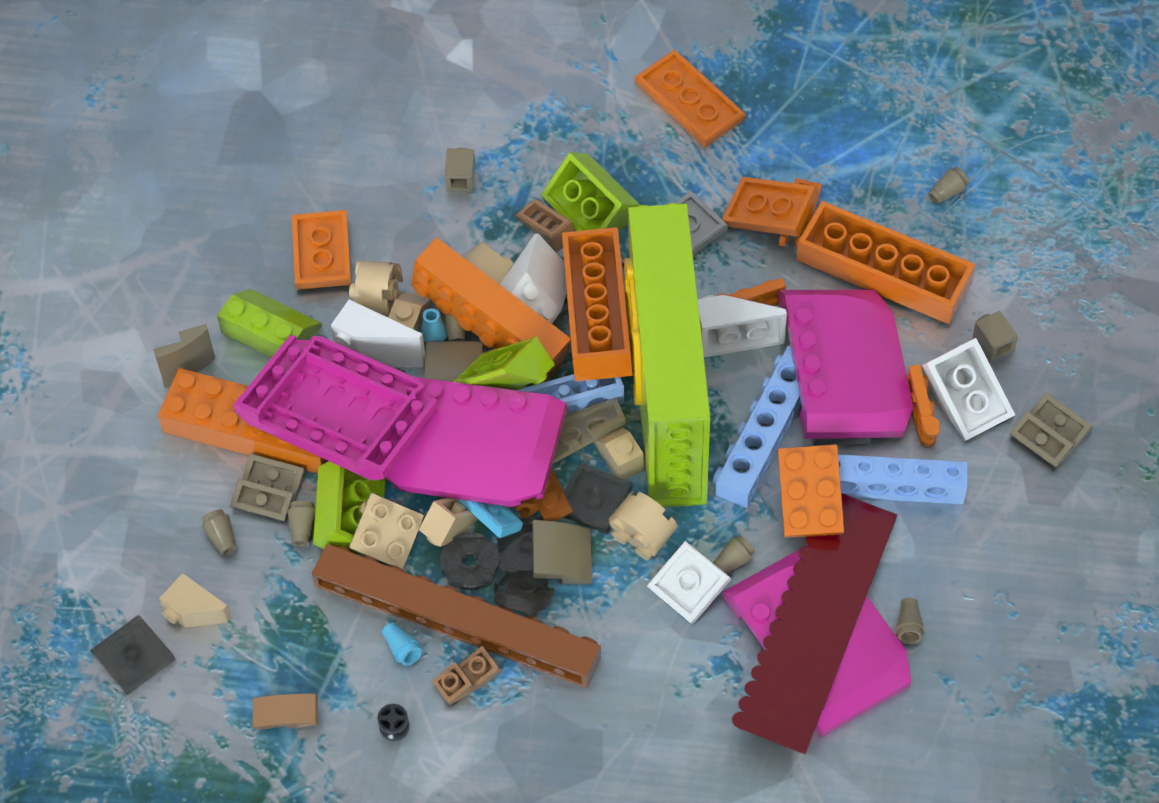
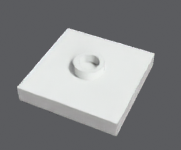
[647,541,731,625]

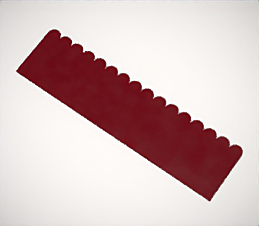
[732,493,898,754]

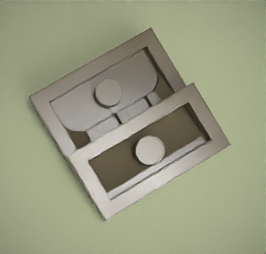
[153,324,215,387]
[424,341,483,382]
[1009,393,1093,468]
[230,454,306,522]
[532,520,592,585]

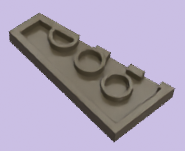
[553,397,626,464]

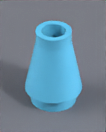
[420,308,447,343]
[382,622,422,666]

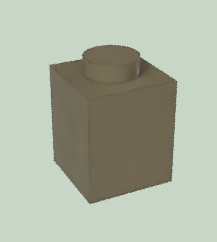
[444,148,476,192]
[973,311,1018,362]

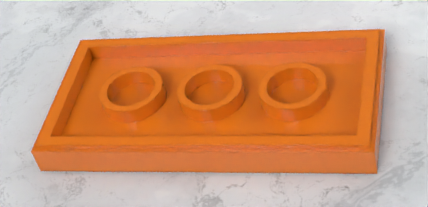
[635,49,746,148]

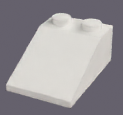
[500,233,567,324]
[698,295,787,357]
[331,300,425,368]
[921,338,1015,441]

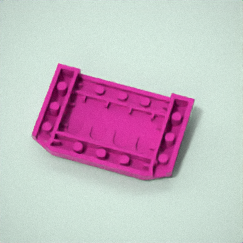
[778,290,913,439]
[234,335,438,481]
[385,377,567,507]
[723,545,911,738]

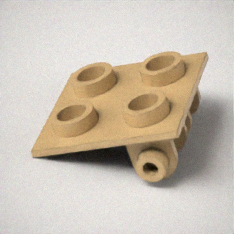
[349,493,424,569]

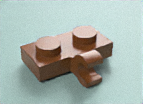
[514,468,573,521]

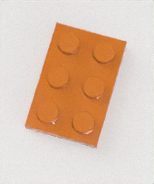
[722,177,818,237]
[292,210,351,290]
[778,445,844,538]

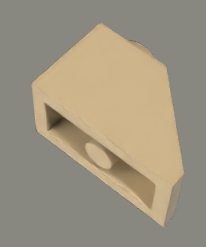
[388,291,433,332]
[593,427,644,483]
[419,498,478,547]
[159,573,231,628]

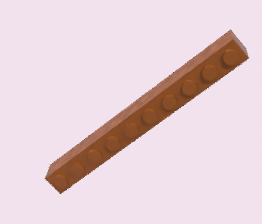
[312,544,601,688]

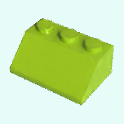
[541,152,640,231]
[217,289,322,358]
[453,336,555,390]
[313,461,385,554]

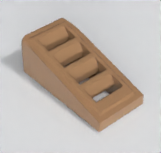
[516,198,575,251]

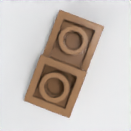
[432,646,502,705]
[253,694,318,730]

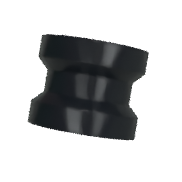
[377,703,410,741]

